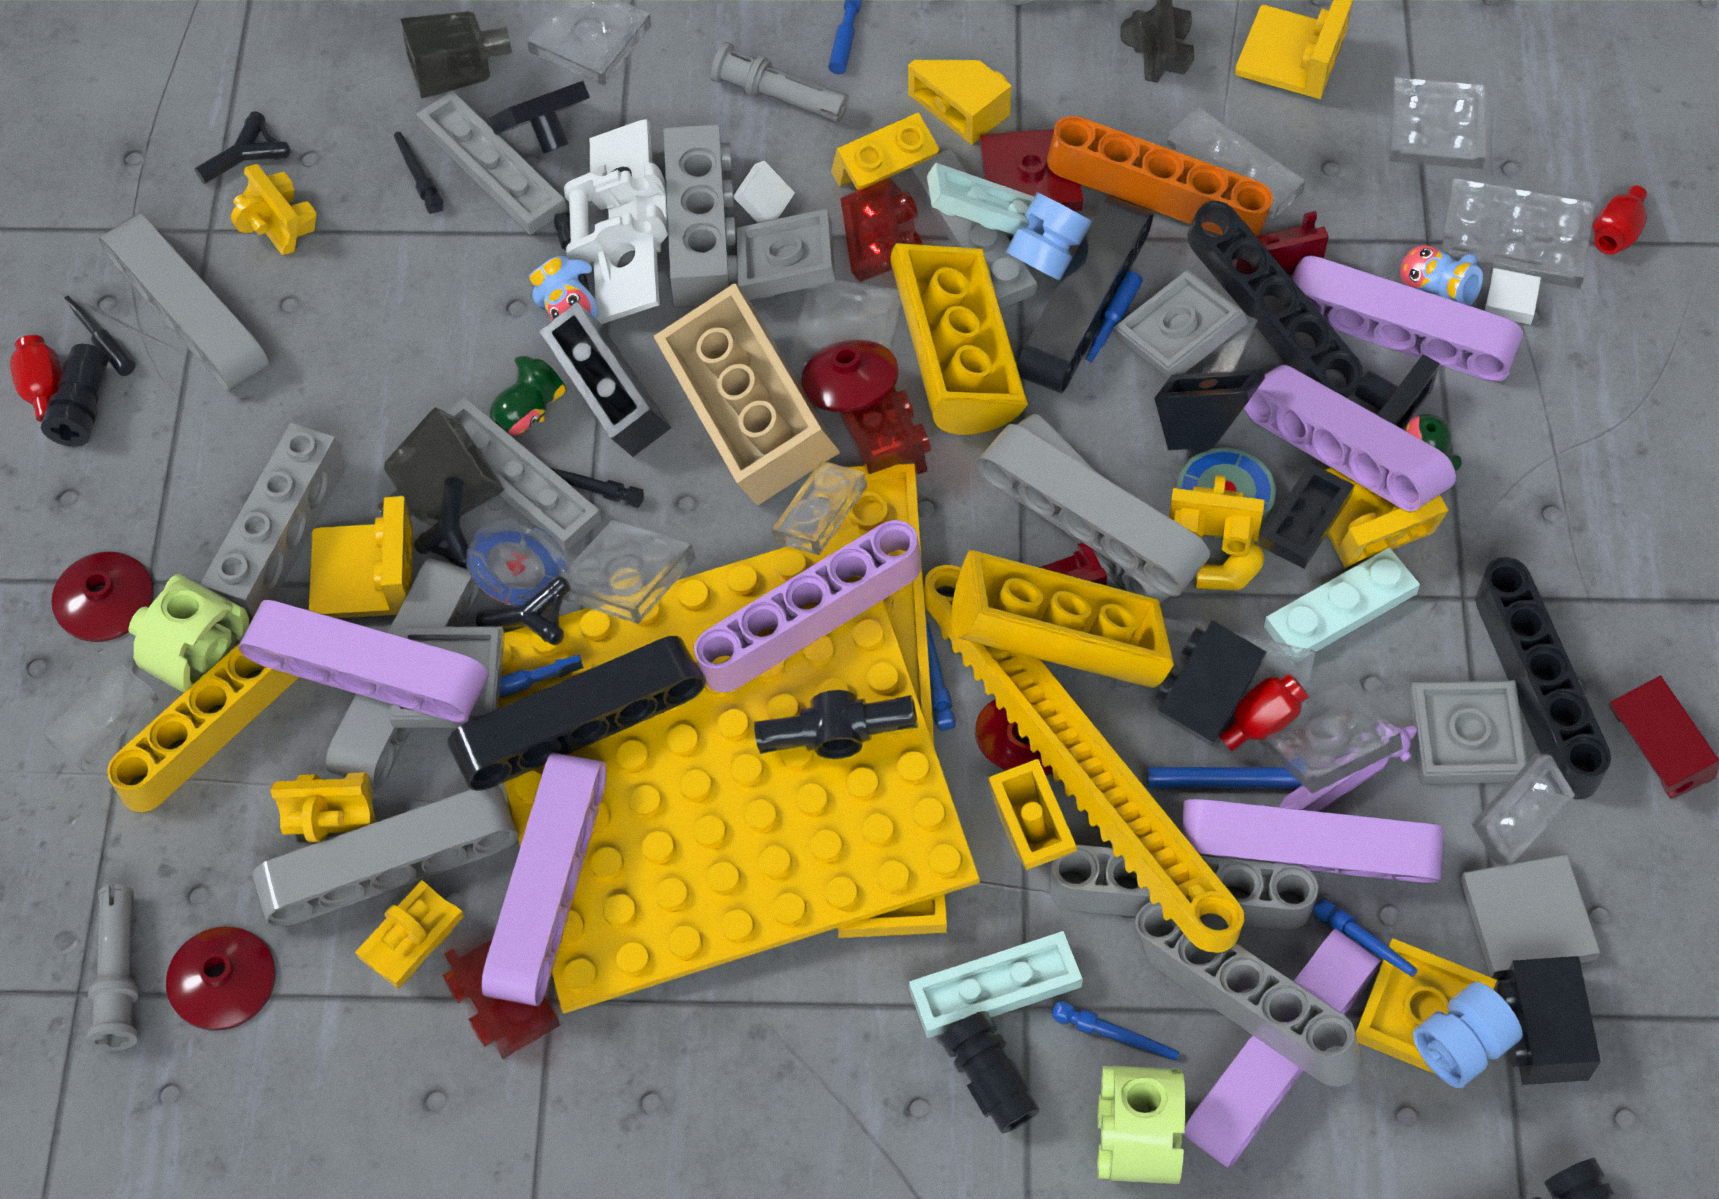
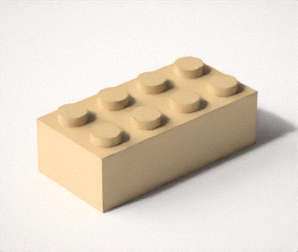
[653,283,840,506]

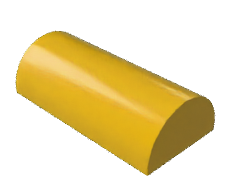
[890,243,1028,435]
[951,550,1174,688]

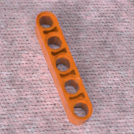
[1047,116,1273,236]

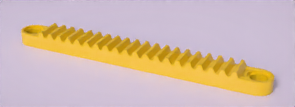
[924,565,1244,953]

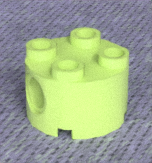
[129,574,249,693]
[1097,1065,1185,1184]

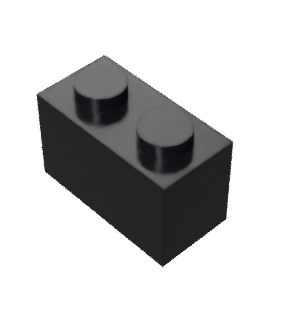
[1155,620,1267,746]
[1497,956,1601,1085]

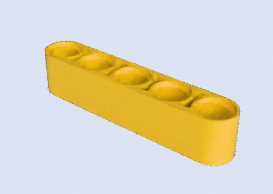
[107,643,299,813]

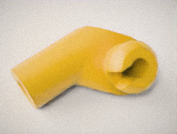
[1195,542,1264,591]

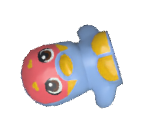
[1400,245,1483,306]
[529,256,598,321]

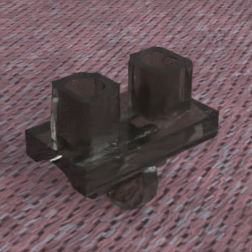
[1120,0,1195,83]

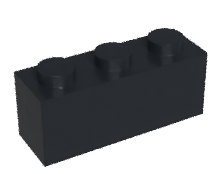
[539,302,672,457]

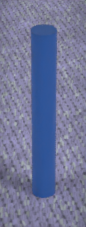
[1147,767,1307,788]

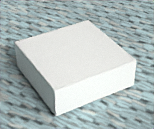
[733,161,795,223]
[1484,268,1541,325]

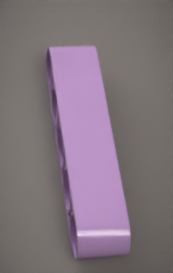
[1282,256,1523,381]
[1243,365,1456,512]
[694,520,922,692]
[238,600,489,723]
[482,752,607,1006]
[1182,799,1444,883]
[1182,929,1382,1169]

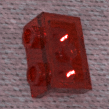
[840,177,923,283]
[839,387,931,475]
[442,939,560,1059]

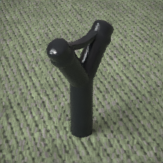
[194,111,290,184]
[414,477,474,571]
[476,576,571,645]

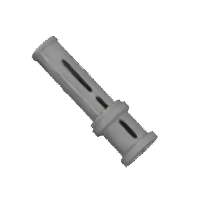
[710,42,849,123]
[86,884,138,1051]

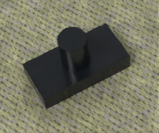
[488,81,590,154]
[1354,354,1440,429]
[1260,463,1354,569]

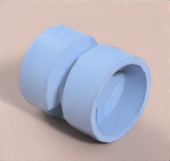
[1006,192,1092,281]
[1412,982,1523,1088]

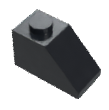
[1154,369,1265,453]

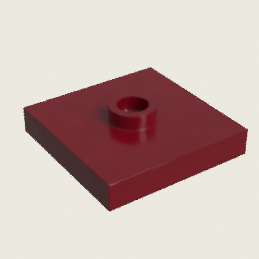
[980,129,1083,211]

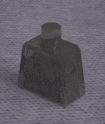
[400,11,512,99]
[378,407,505,526]

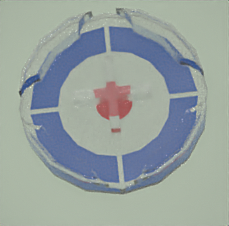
[467,518,567,607]

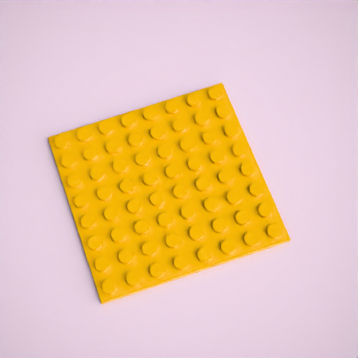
[499,525,980,1014]

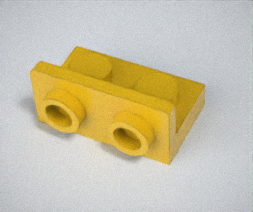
[831,112,939,190]

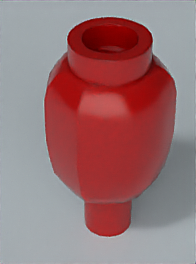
[1592,185,1647,255]
[9,335,61,422]
[1219,673,1309,752]

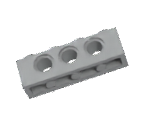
[663,124,738,307]
[200,423,346,625]

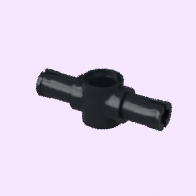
[754,690,918,759]

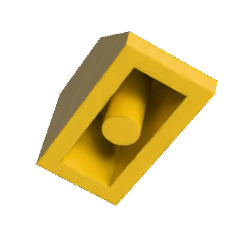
[908,60,1012,145]
[988,759,1077,870]

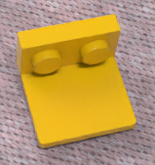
[1235,0,1353,100]
[1326,468,1449,568]
[309,496,414,618]

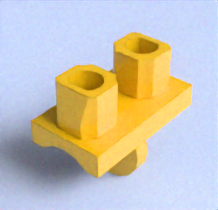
[231,164,317,255]
[1169,475,1265,557]
[270,772,376,843]
[355,880,464,989]

